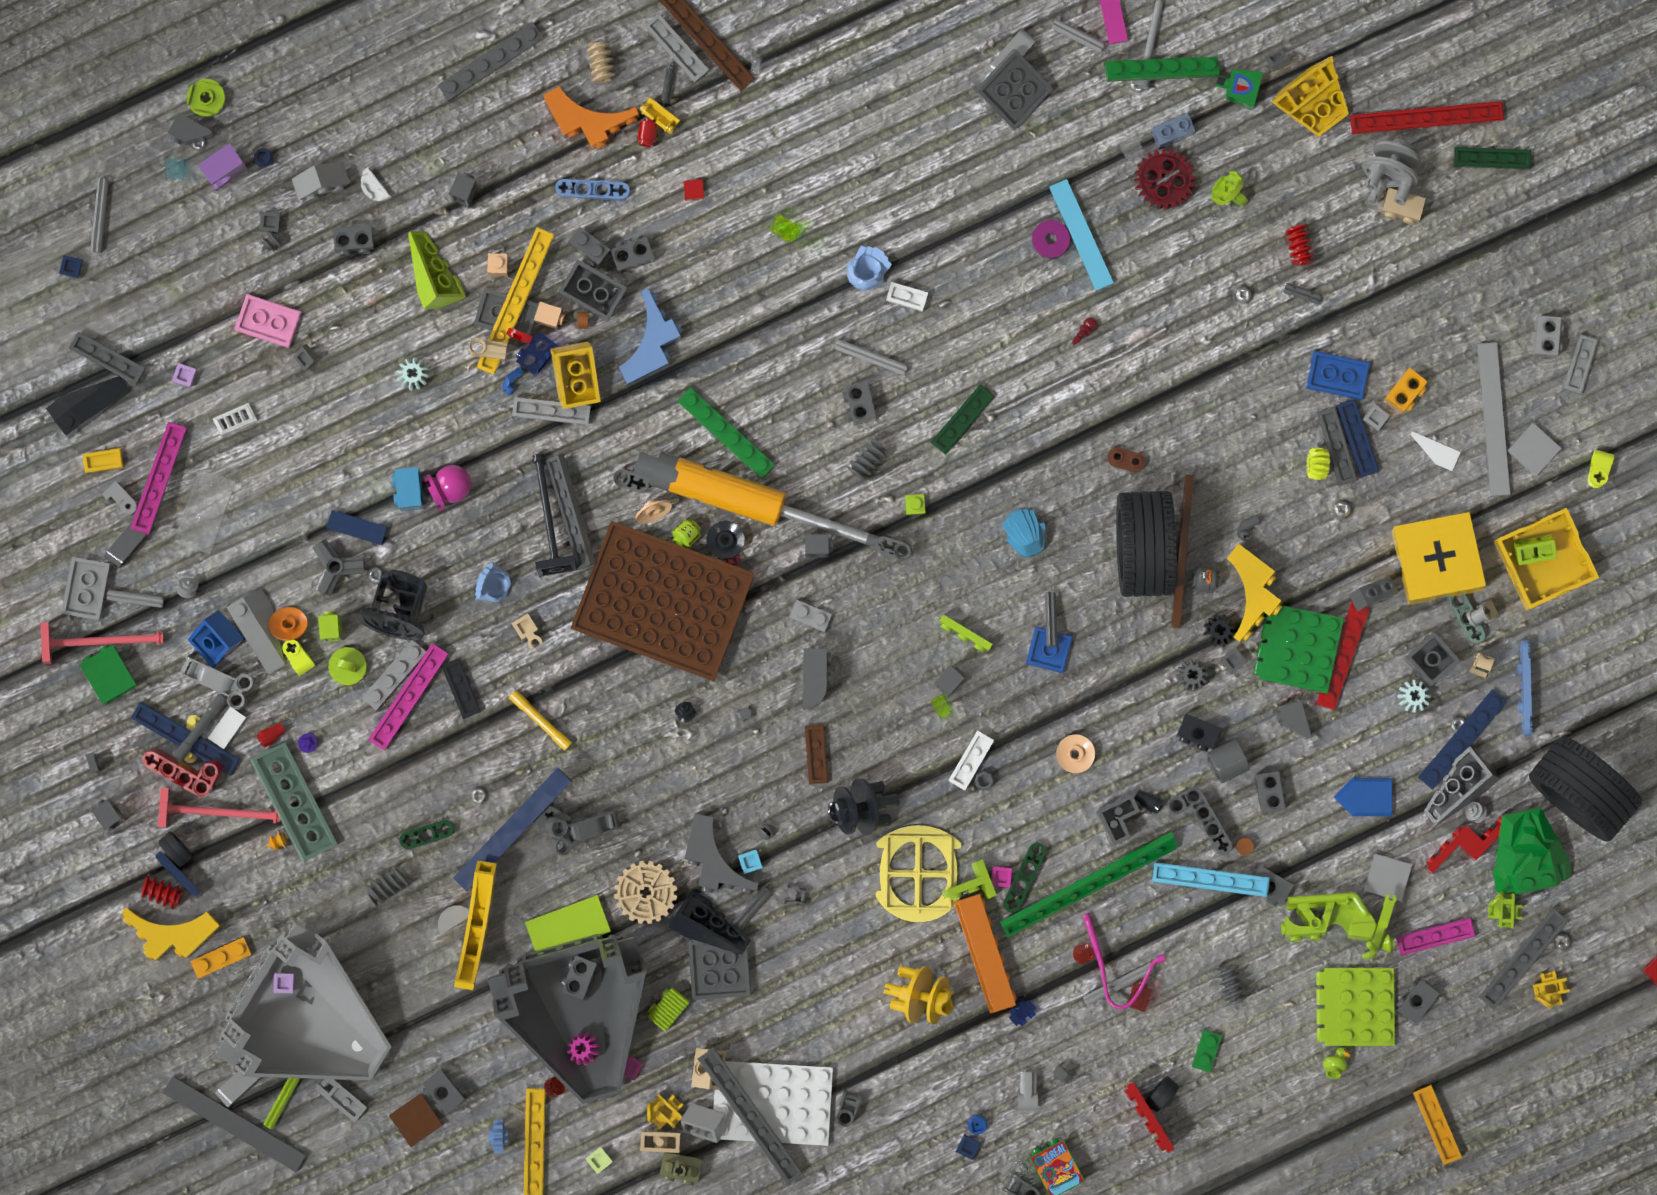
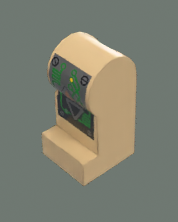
[1469,653,1495,678]

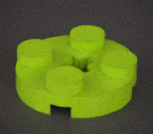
[187,79,226,118]

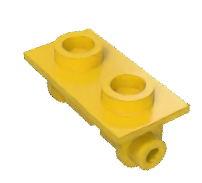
[640,97,680,134]

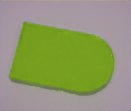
[930,695,950,718]

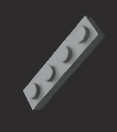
[644,13,709,83]
[512,397,591,426]
[362,640,426,711]

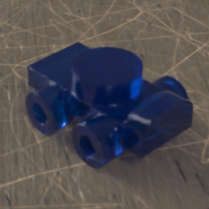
[1009,999,1036,1026]

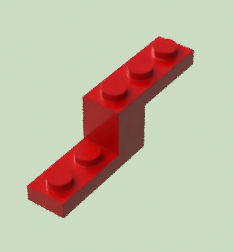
[1425,813,1508,874]

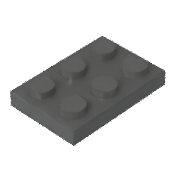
[473,288,539,336]

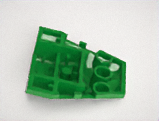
[1492,807,1572,894]

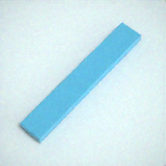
[1049,179,1114,291]
[1152,862,1270,897]

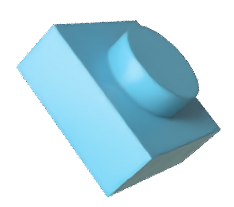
[738,850,762,874]

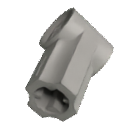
[1018,1072,1038,1110]

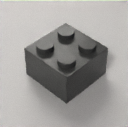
[1403,632,1460,688]

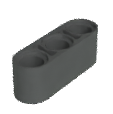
[105,521,156,568]

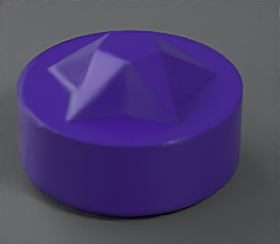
[298,733,318,753]

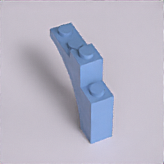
[619,288,682,386]

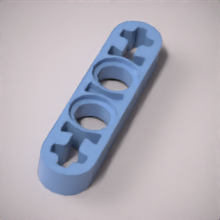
[555,179,630,201]

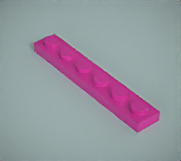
[130,422,187,535]
[368,643,449,751]

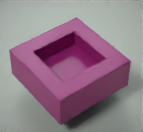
[991,867,1012,888]

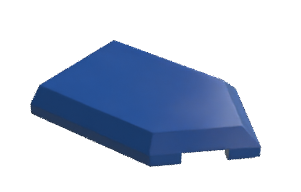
[1334,778,1392,817]

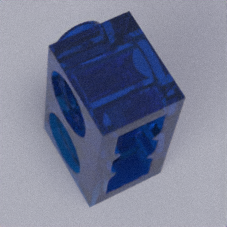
[516,331,558,377]

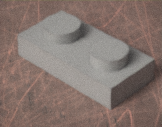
[789,600,832,633]

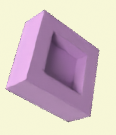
[172,363,197,388]
[273,973,294,993]

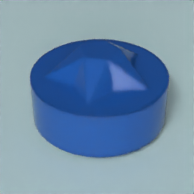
[967,1114,987,1135]

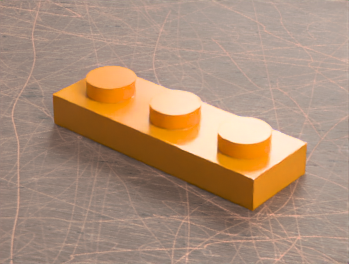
[190,937,252,979]

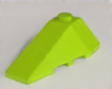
[408,231,466,309]

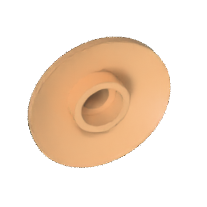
[635,500,672,524]
[1056,735,1095,773]

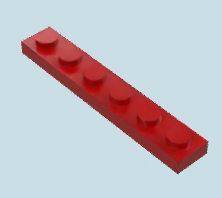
[1316,601,1370,711]

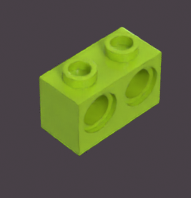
[1513,534,1557,566]

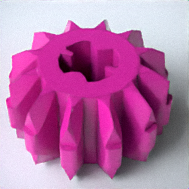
[567,1032,600,1065]

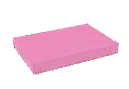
[234,294,302,349]

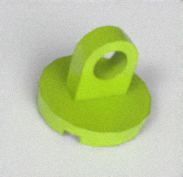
[1211,171,1248,207]
[328,647,367,686]

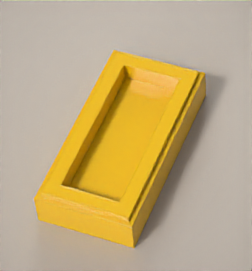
[82,448,124,474]

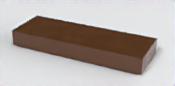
[805,725,828,784]

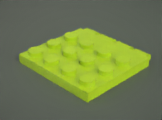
[1316,968,1395,1046]

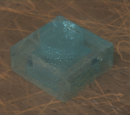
[165,159,185,179]

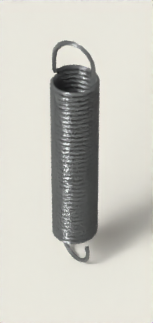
[661,62,674,107]

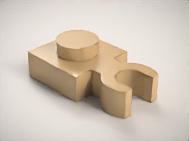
[511,613,543,650]

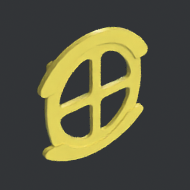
[876,825,961,922]

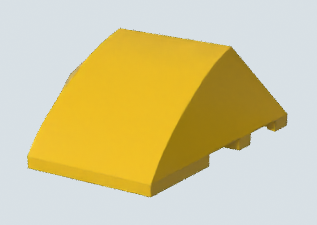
[1271,56,1349,137]

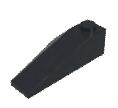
[669,890,751,955]

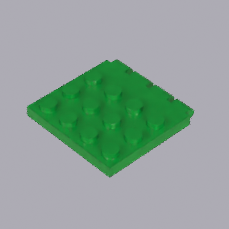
[1253,605,1344,694]

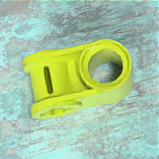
[1587,450,1614,488]
[283,640,316,677]

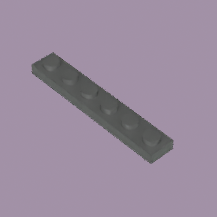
[438,22,543,102]
[546,454,596,570]
[1479,908,1568,1010]

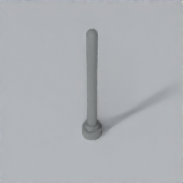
[1134,0,1163,89]

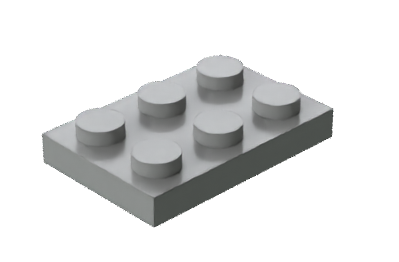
[61,557,111,621]

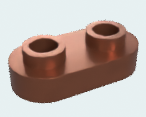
[1107,447,1145,473]

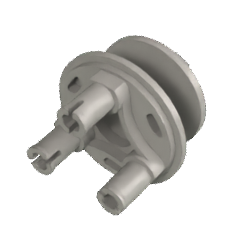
[1362,138,1420,205]

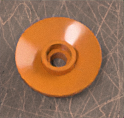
[269,607,308,641]

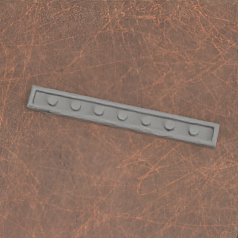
[1477,342,1510,497]

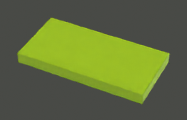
[525,895,611,951]

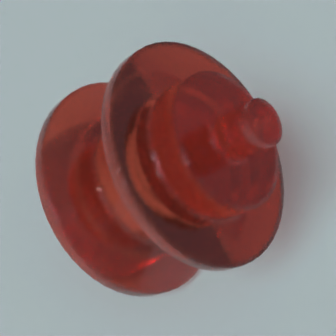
[1073,943,1094,964]
[544,1076,565,1097]

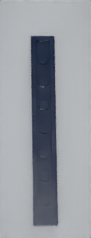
[453,767,572,892]

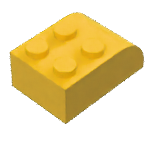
[551,342,601,409]

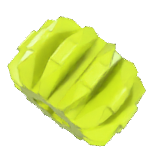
[1306,447,1330,480]

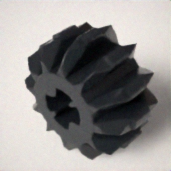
[1203,614,1236,647]

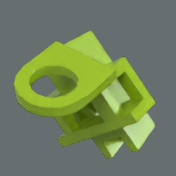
[1487,891,1523,928]

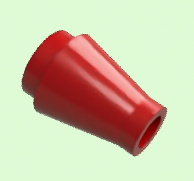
[256,722,286,748]

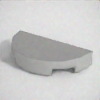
[438,905,469,935]

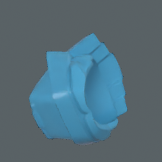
[1002,509,1045,558]

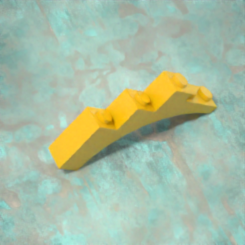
[454,860,497,990]

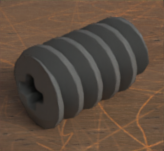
[846,438,887,481]
[366,867,409,907]
[1214,964,1248,1007]

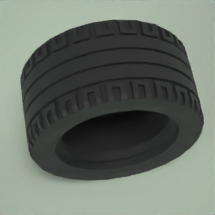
[1116,491,1177,597]
[1529,736,1642,842]

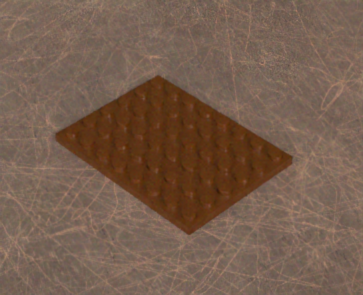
[570,521,755,682]

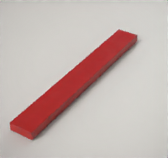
[1350,101,1504,135]

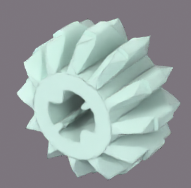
[397,358,429,391]
[1397,680,1431,713]

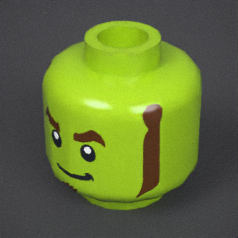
[672,519,701,548]

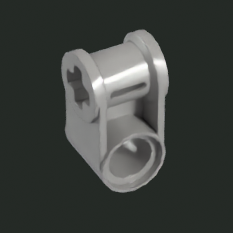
[1467,599,1500,627]

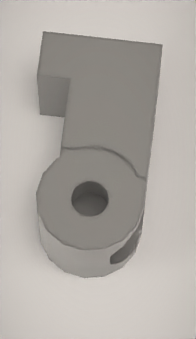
[102,481,138,516]

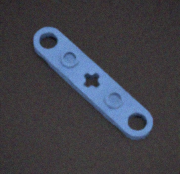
[1517,640,1532,736]

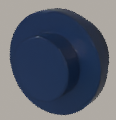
[254,148,273,168]

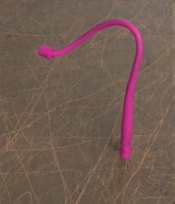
[1083,914,1166,1009]

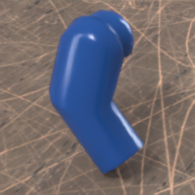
[502,367,524,395]

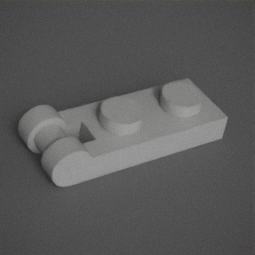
[314,1079,368,1123]

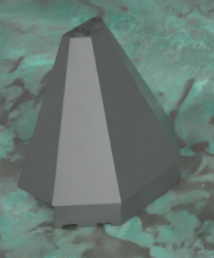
[487,934,646,1104]

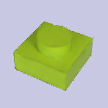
[905,494,925,515]

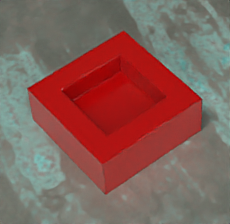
[683,179,704,201]

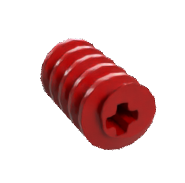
[1285,224,1316,266]
[141,874,185,910]

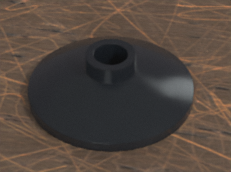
[706,521,745,559]

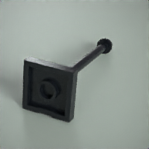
[532,453,577,577]

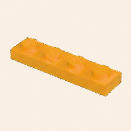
[1412,1085,1462,1165]

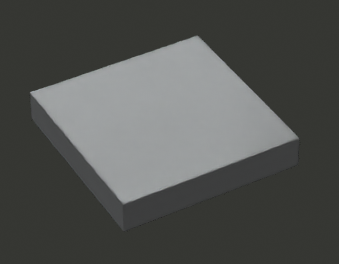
[1507,423,1562,477]
[1364,854,1412,902]

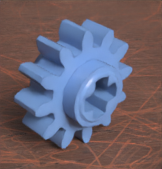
[489,1119,509,1154]

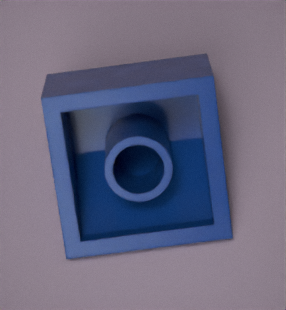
[187,610,244,668]

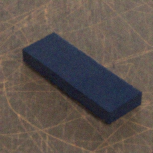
[326,510,388,546]
[155,851,201,899]

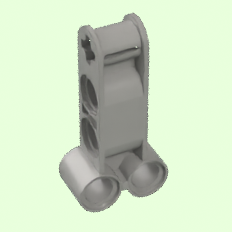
[177,656,256,710]

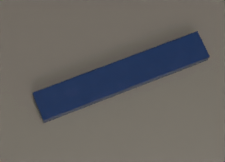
[131,702,241,776]

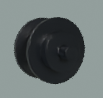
[675,702,696,723]

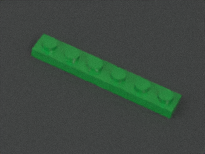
[1105,56,1220,82]
[677,388,775,479]

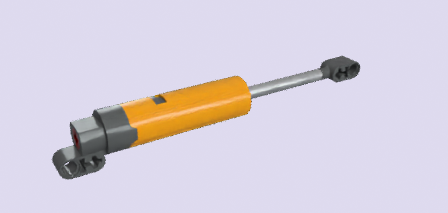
[613,451,912,560]

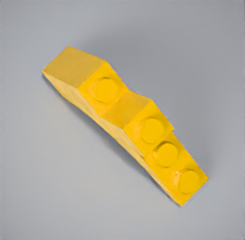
[1227,543,1283,643]
[121,908,222,961]

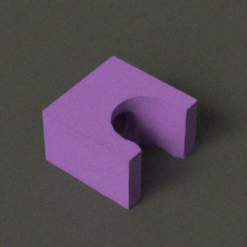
[198,143,248,191]

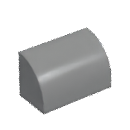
[681,1103,726,1143]

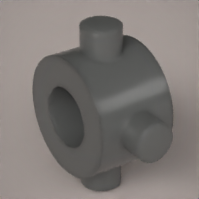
[737,705,754,722]

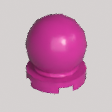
[423,465,472,512]

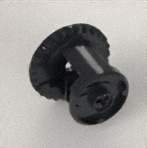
[357,570,428,640]

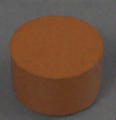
[577,312,589,329]
[1236,837,1254,855]

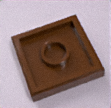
[389,1093,443,1147]

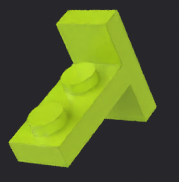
[942,859,997,900]

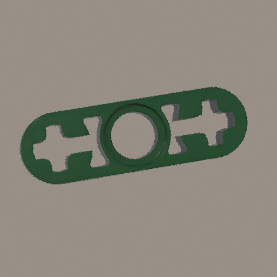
[399,820,454,849]

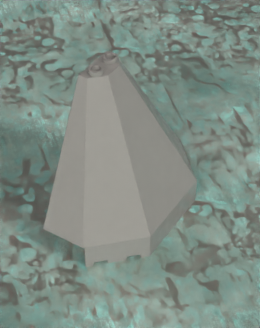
[215,923,391,1080]

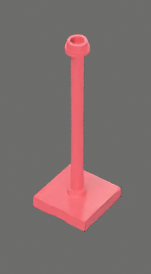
[40,622,164,665]
[158,788,280,828]

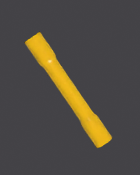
[509,690,572,751]

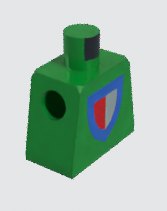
[1216,69,1263,110]

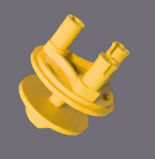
[884,965,954,1024]

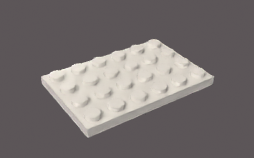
[713,1061,833,1146]

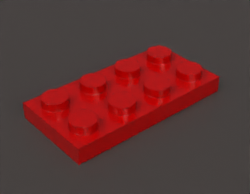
[1124,1081,1175,1153]

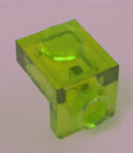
[767,213,801,243]

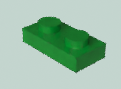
[1191,1030,1222,1073]

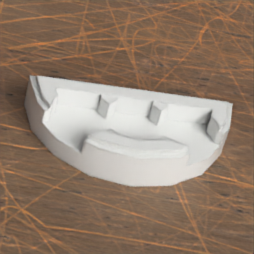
[361,167,392,201]

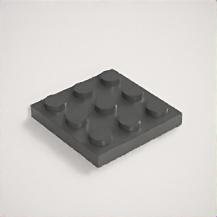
[975,49,1053,131]
[688,941,750,1000]

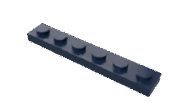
[1417,689,1507,790]

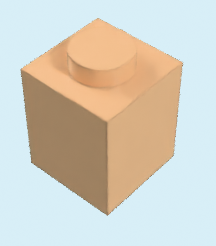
[487,253,509,276]
[534,302,565,329]

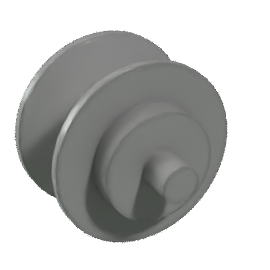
[177,578,198,598]
[1465,802,1487,823]

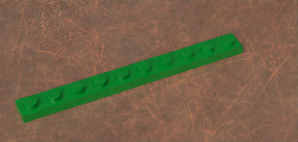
[1000,832,1178,938]

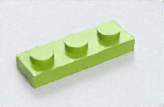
[939,615,993,653]

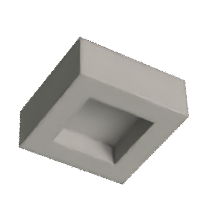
[1363,404,1390,432]

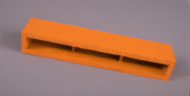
[954,894,1016,1013]

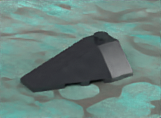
[46,376,130,439]

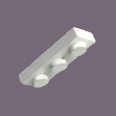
[948,731,994,791]

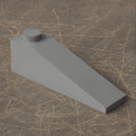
[226,589,285,675]

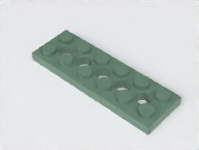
[250,742,338,863]

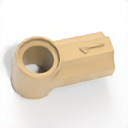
[469,338,508,360]

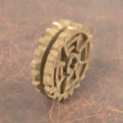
[614,861,678,924]

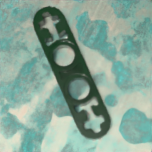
[1003,843,1046,913]

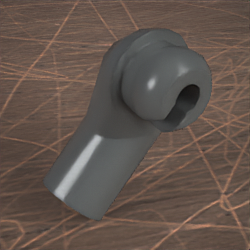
[1237,515,1260,541]

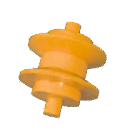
[267,831,289,852]

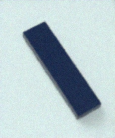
[1336,399,1380,478]

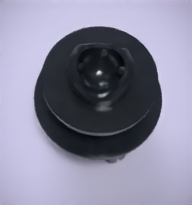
[828,778,900,836]

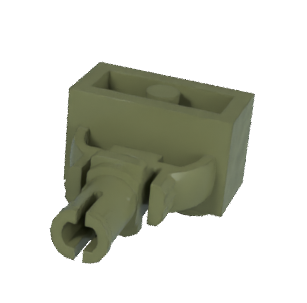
[660,1152,703,1185]

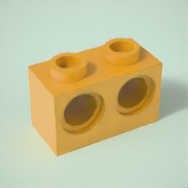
[1384,368,1428,414]

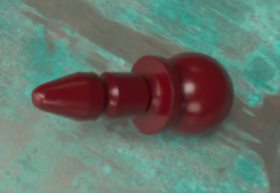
[1072,317,1098,345]

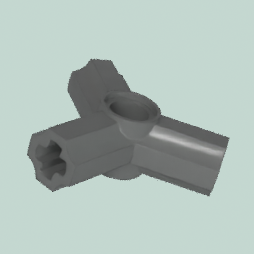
[312,539,365,597]

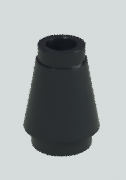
[1134,790,1164,815]

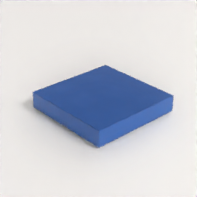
[1026,626,1073,674]

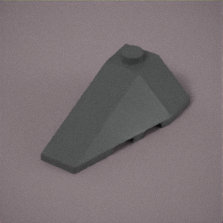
[1424,747,1501,826]

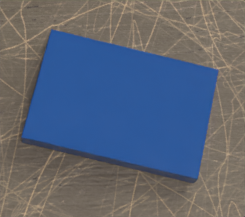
[1306,351,1370,401]

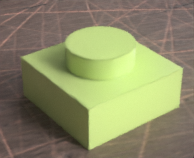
[586,1147,613,1174]

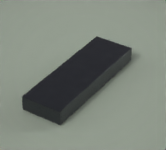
[441,659,481,719]

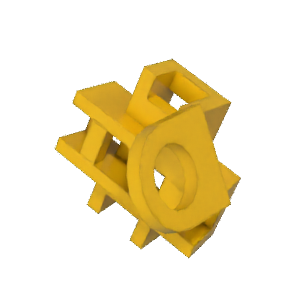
[1533,971,1570,1009]
[647,1094,683,1130]

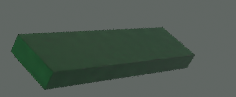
[1453,147,1531,170]
[930,384,995,455]

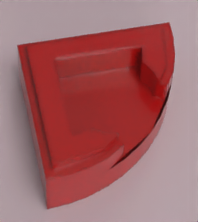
[506,328,533,343]

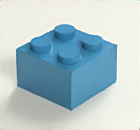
[392,467,425,512]

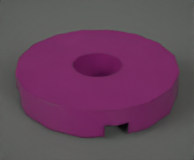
[1032,220,1070,259]

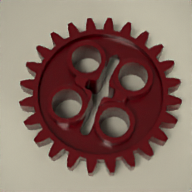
[1134,148,1196,211]

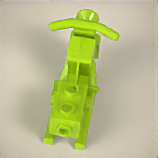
[1281,892,1397,960]

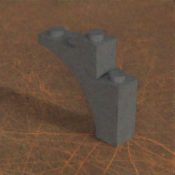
[685,813,759,894]

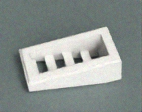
[213,403,257,437]

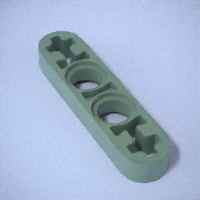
[1446,595,1485,644]

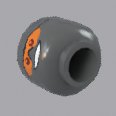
[1191,567,1221,593]

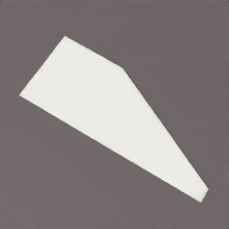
[1411,431,1460,471]

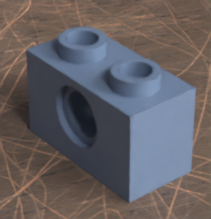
[1151,113,1195,149]

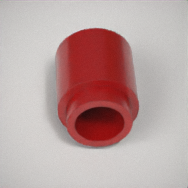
[637,118,658,147]

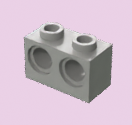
[1532,315,1564,358]

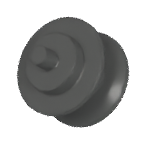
[262,232,281,252]

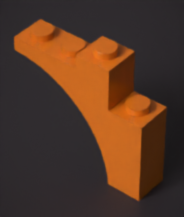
[543,86,639,150]

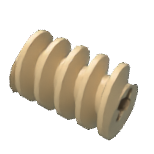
[586,42,616,84]

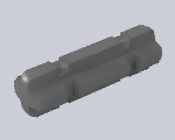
[1284,283,1321,304]

